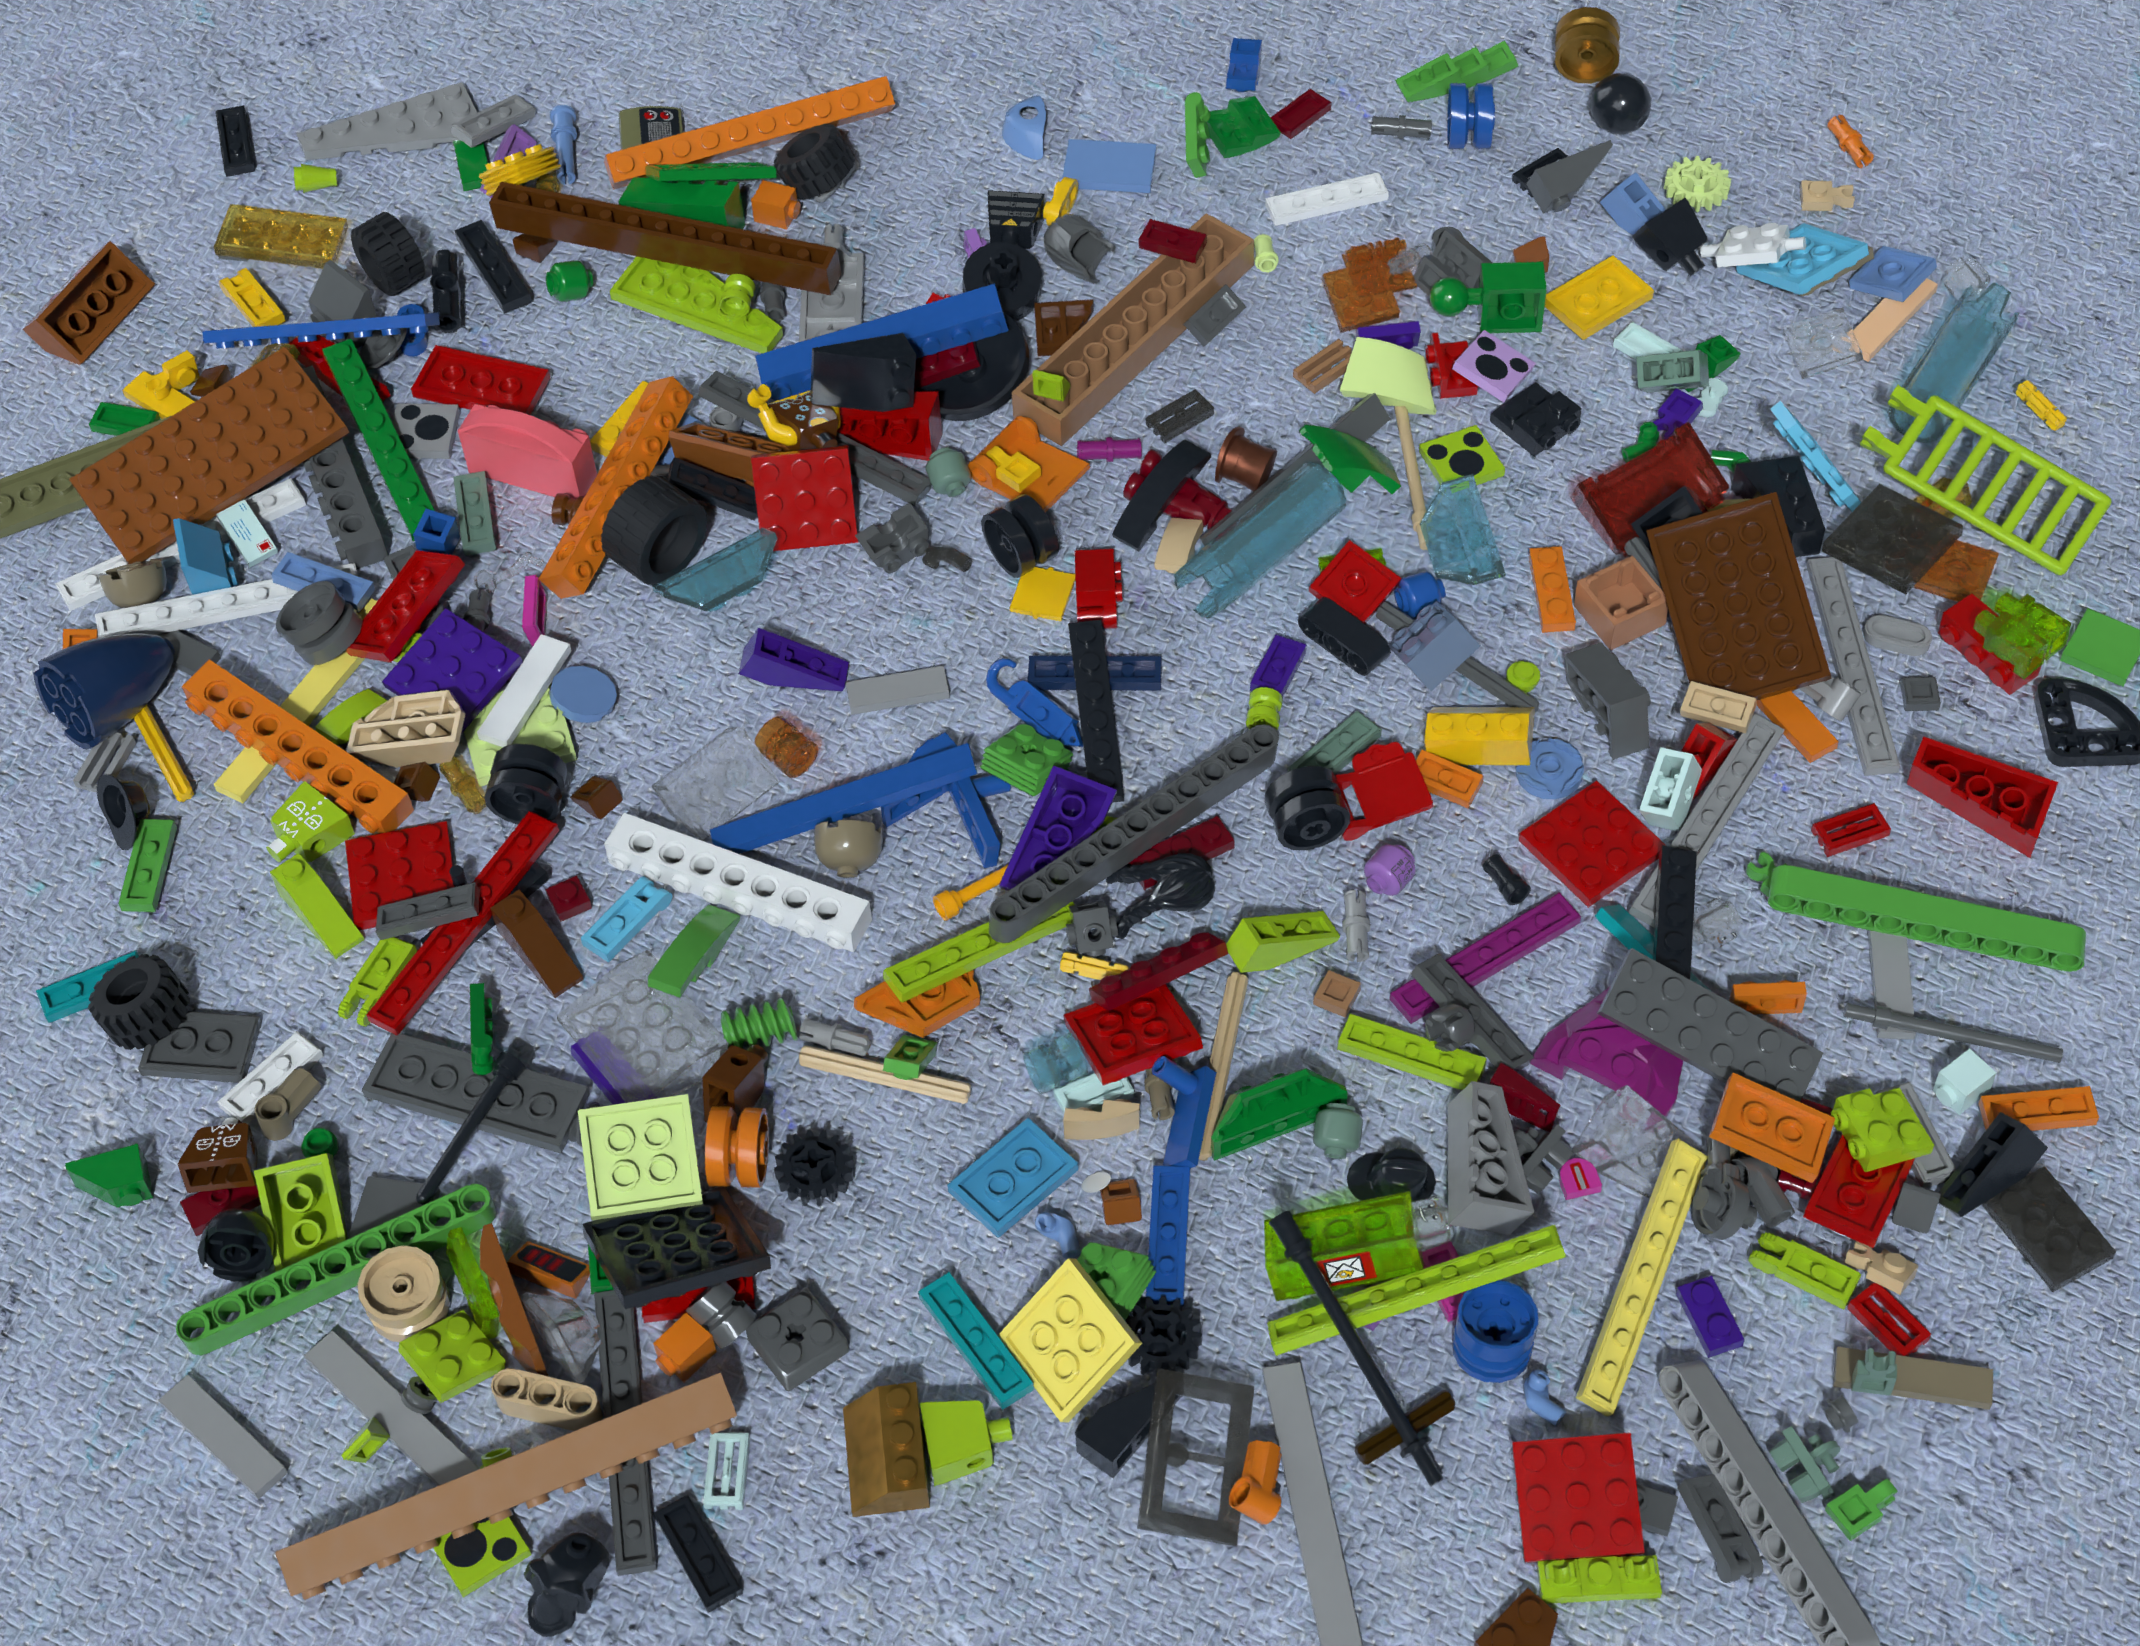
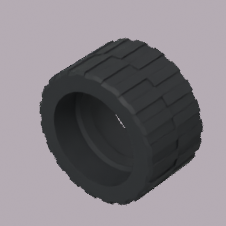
[601,475,707,586]

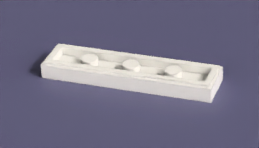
[1265,172,1389,226]
[477,634,572,747]

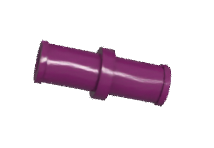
[1077,437,1142,462]

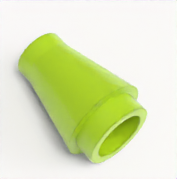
[293,164,337,193]

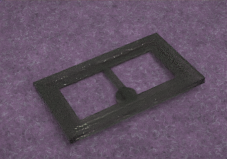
[1137,1368,1255,1546]

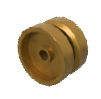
[1555,7,1620,84]

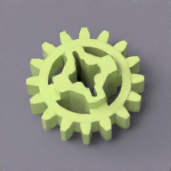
[1664,156,1731,212]

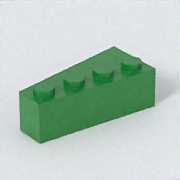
[618,177,745,229]

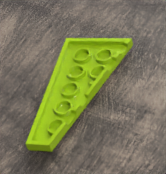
[609,256,783,354]

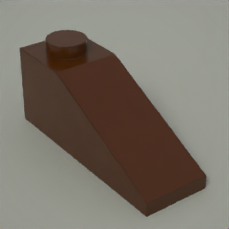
[490,890,584,998]

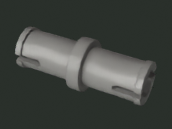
[1342,890,1370,962]

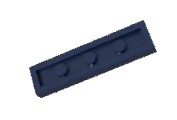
[1028,656,1162,691]

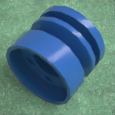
[1452,1280,1538,1383]

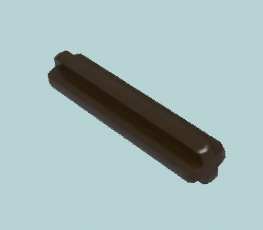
[1354,1390,1456,1465]

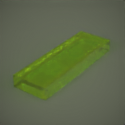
[446,1227,500,1340]

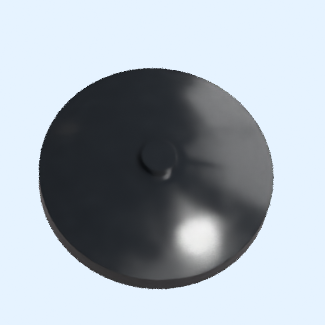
[914,313,1029,421]

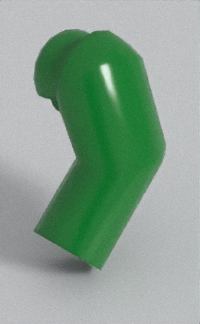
[1710,450,1752,474]

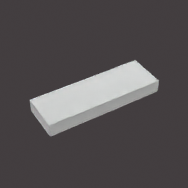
[217,1031,324,1124]

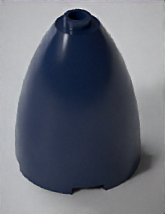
[33,633,175,749]

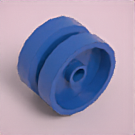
[1447,83,1495,149]

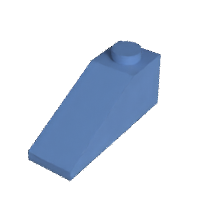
[1600,172,1666,235]

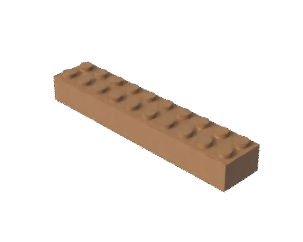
[1012,213,1254,446]

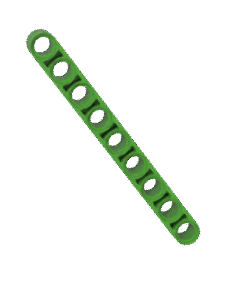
[1768,865,2086,972]
[176,1184,496,1355]

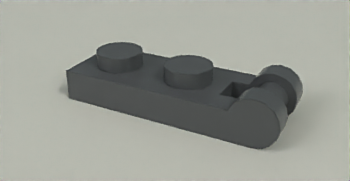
[1677,1474,1763,1583]

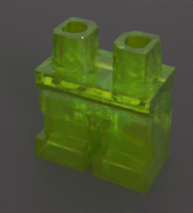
[1974,592,2071,680]

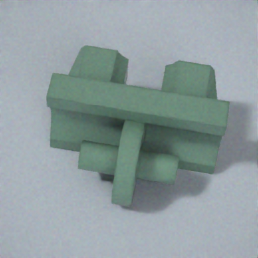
[1769,1426,1841,1503]

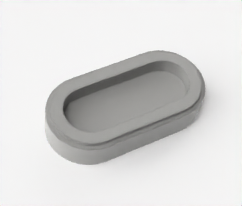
[1863,615,1932,656]

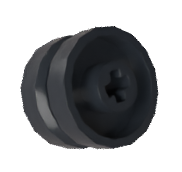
[981,494,1059,578]
[484,744,568,824]
[1265,766,1350,850]

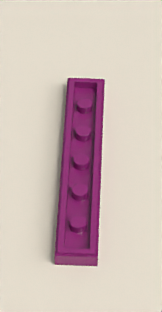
[1390,892,1581,1024]

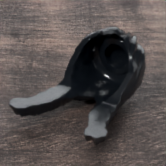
[1106,853,1215,939]

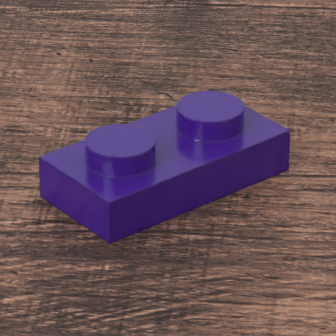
[1355,321,1421,349]
[1250,635,1307,698]
[1676,1275,1745,1358]

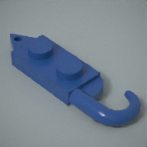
[986,658,1083,747]

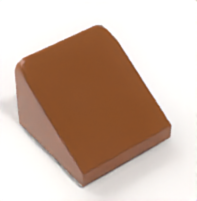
[1513,236,1549,273]
[1100,1179,1142,1225]

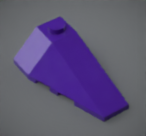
[999,765,1117,891]

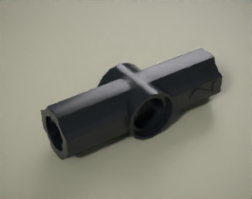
[430,249,463,333]

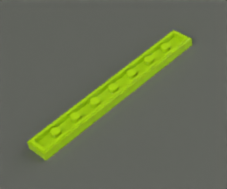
[1267,1225,1566,1356]

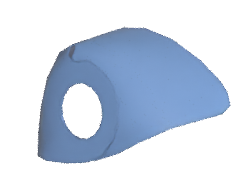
[1002,94,1046,160]

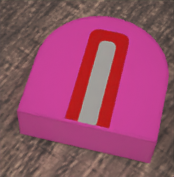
[1559,1158,1602,1200]

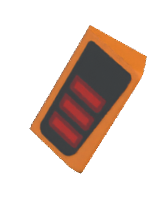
[507,1241,590,1299]

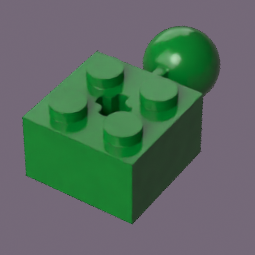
[1430,262,1547,334]

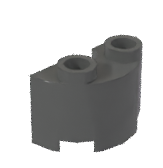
[855,503,929,573]

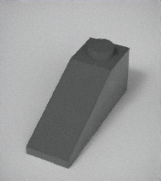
[1526,140,1613,214]

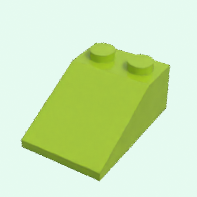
[254,1153,348,1272]

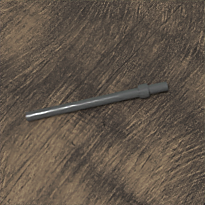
[1843,1003,2063,1063]

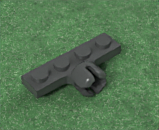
[1411,954,1534,1072]

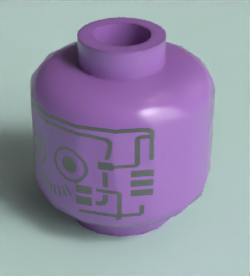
[1364,844,1416,896]

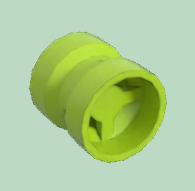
[720,274,755,318]
[1246,687,1283,730]

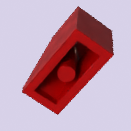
[1681,723,1738,800]

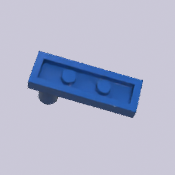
[949,775,1011,869]
[1152,1056,1217,1169]

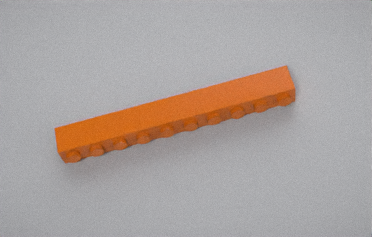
[604,76,895,190]

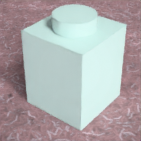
[1933,1048,1997,1115]

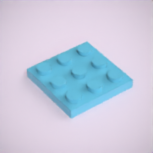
[1736,223,1869,295]

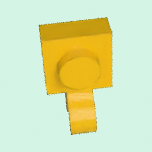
[145,350,200,400]
[986,446,1041,493]

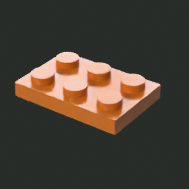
[1709,1072,1835,1183]

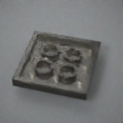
[1822,484,1963,595]

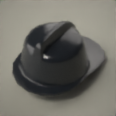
[97,774,150,850]
[1347,1147,1436,1206]

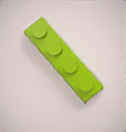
[1337,1014,1487,1090]

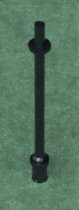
[1269,1210,1444,1487]

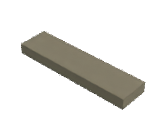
[1833,1346,1993,1410]

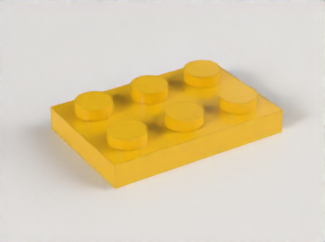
[1545,255,1654,340]

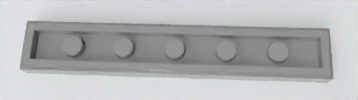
[304,1330,480,1486]

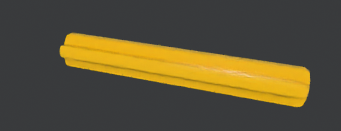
[133,705,194,802]

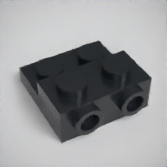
[1490,382,1582,457]

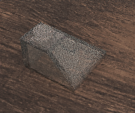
[519,1292,602,1384]

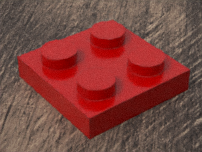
[1308,540,1401,624]

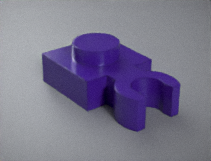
[1653,388,1703,444]

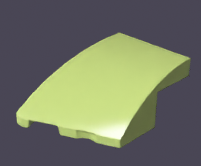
[1340,337,1437,415]

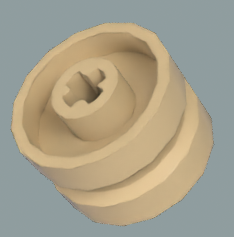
[357,1245,450,1342]

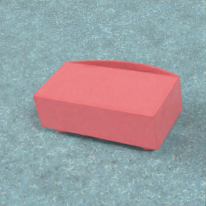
[458,404,597,499]

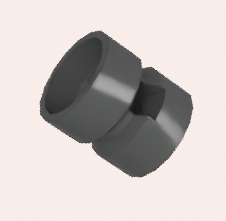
[686,1281,758,1349]

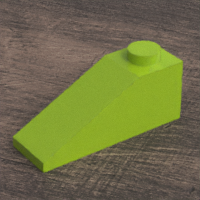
[270,853,364,959]
[1226,911,1340,973]

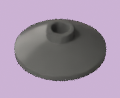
[359,328,407,370]

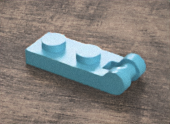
[581,876,672,963]

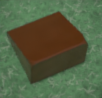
[513,234,557,263]
[190,365,232,397]
[394,762,440,802]
[570,776,623,819]

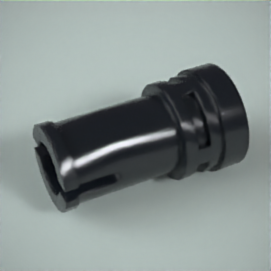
[1482,854,1531,905]

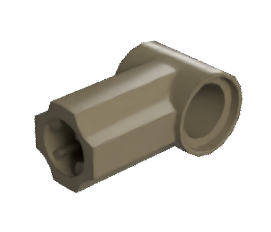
[254,1068,321,1141]

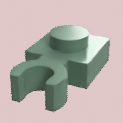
[1851,1348,1897,1396]

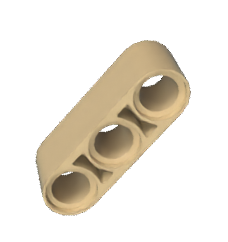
[491,1368,603,1431]

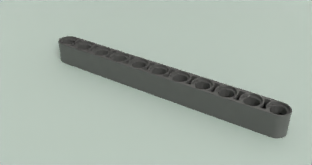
[988,724,1279,943]

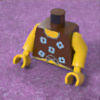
[747,384,841,451]

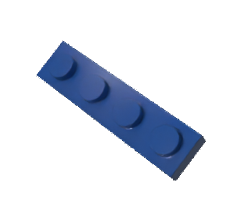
[1146,1166,1190,1306]

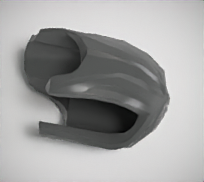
[1044,214,1115,284]

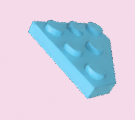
[1770,401,1863,513]

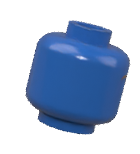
[1394,571,1446,618]

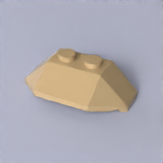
[346,690,465,768]

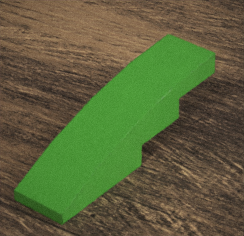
[1395,40,1519,102]
[648,904,740,998]

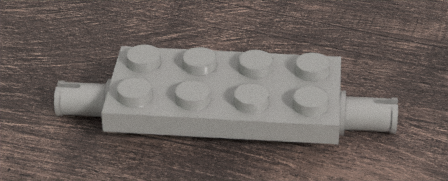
[799,224,864,342]

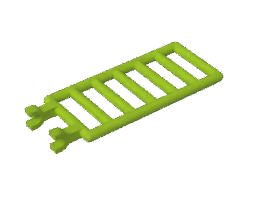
[1860,385,2112,576]

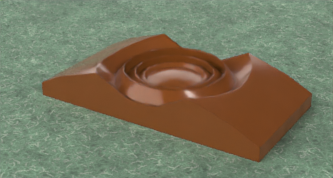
[480,1223,549,1377]

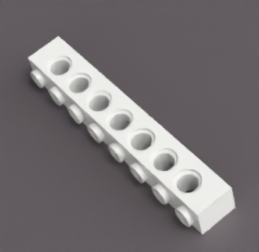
[604,813,872,952]

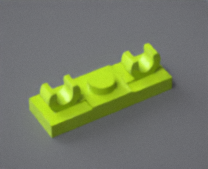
[1537,1555,1662,1604]

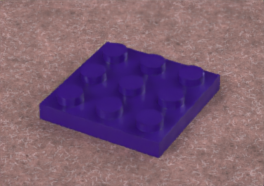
[382,608,523,734]

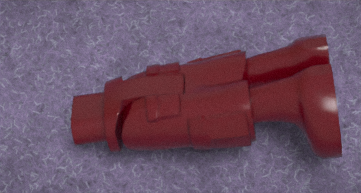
[1123,449,1232,530]

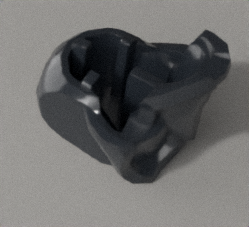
[524,1532,609,1637]

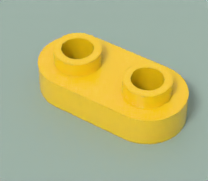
[1043,177,1078,226]

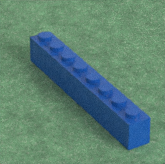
[755,284,1009,401]

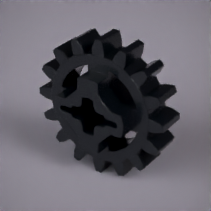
[774,1129,855,1207]
[1125,1296,1202,1379]

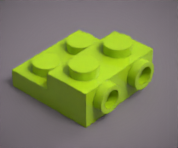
[1831,1087,1934,1172]

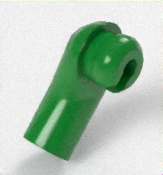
[1622,422,1659,463]

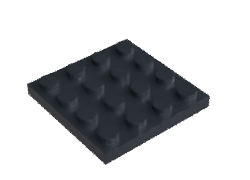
[582,1186,771,1309]

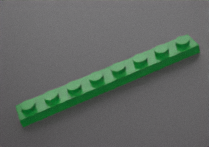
[322,339,435,542]

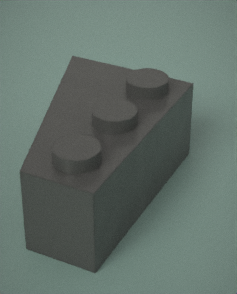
[1565,642,1651,760]

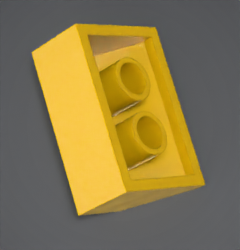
[1424,707,1535,765]

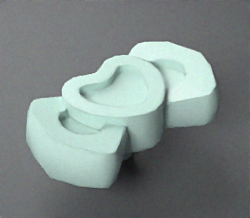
[1697,378,1728,418]

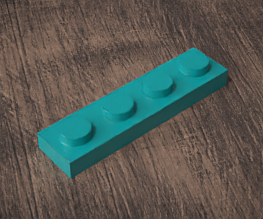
[918,1272,1034,1410]

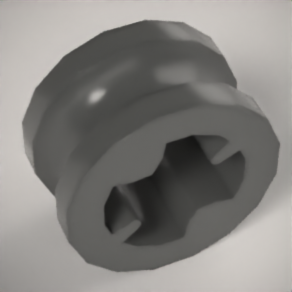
[401,1376,438,1414]

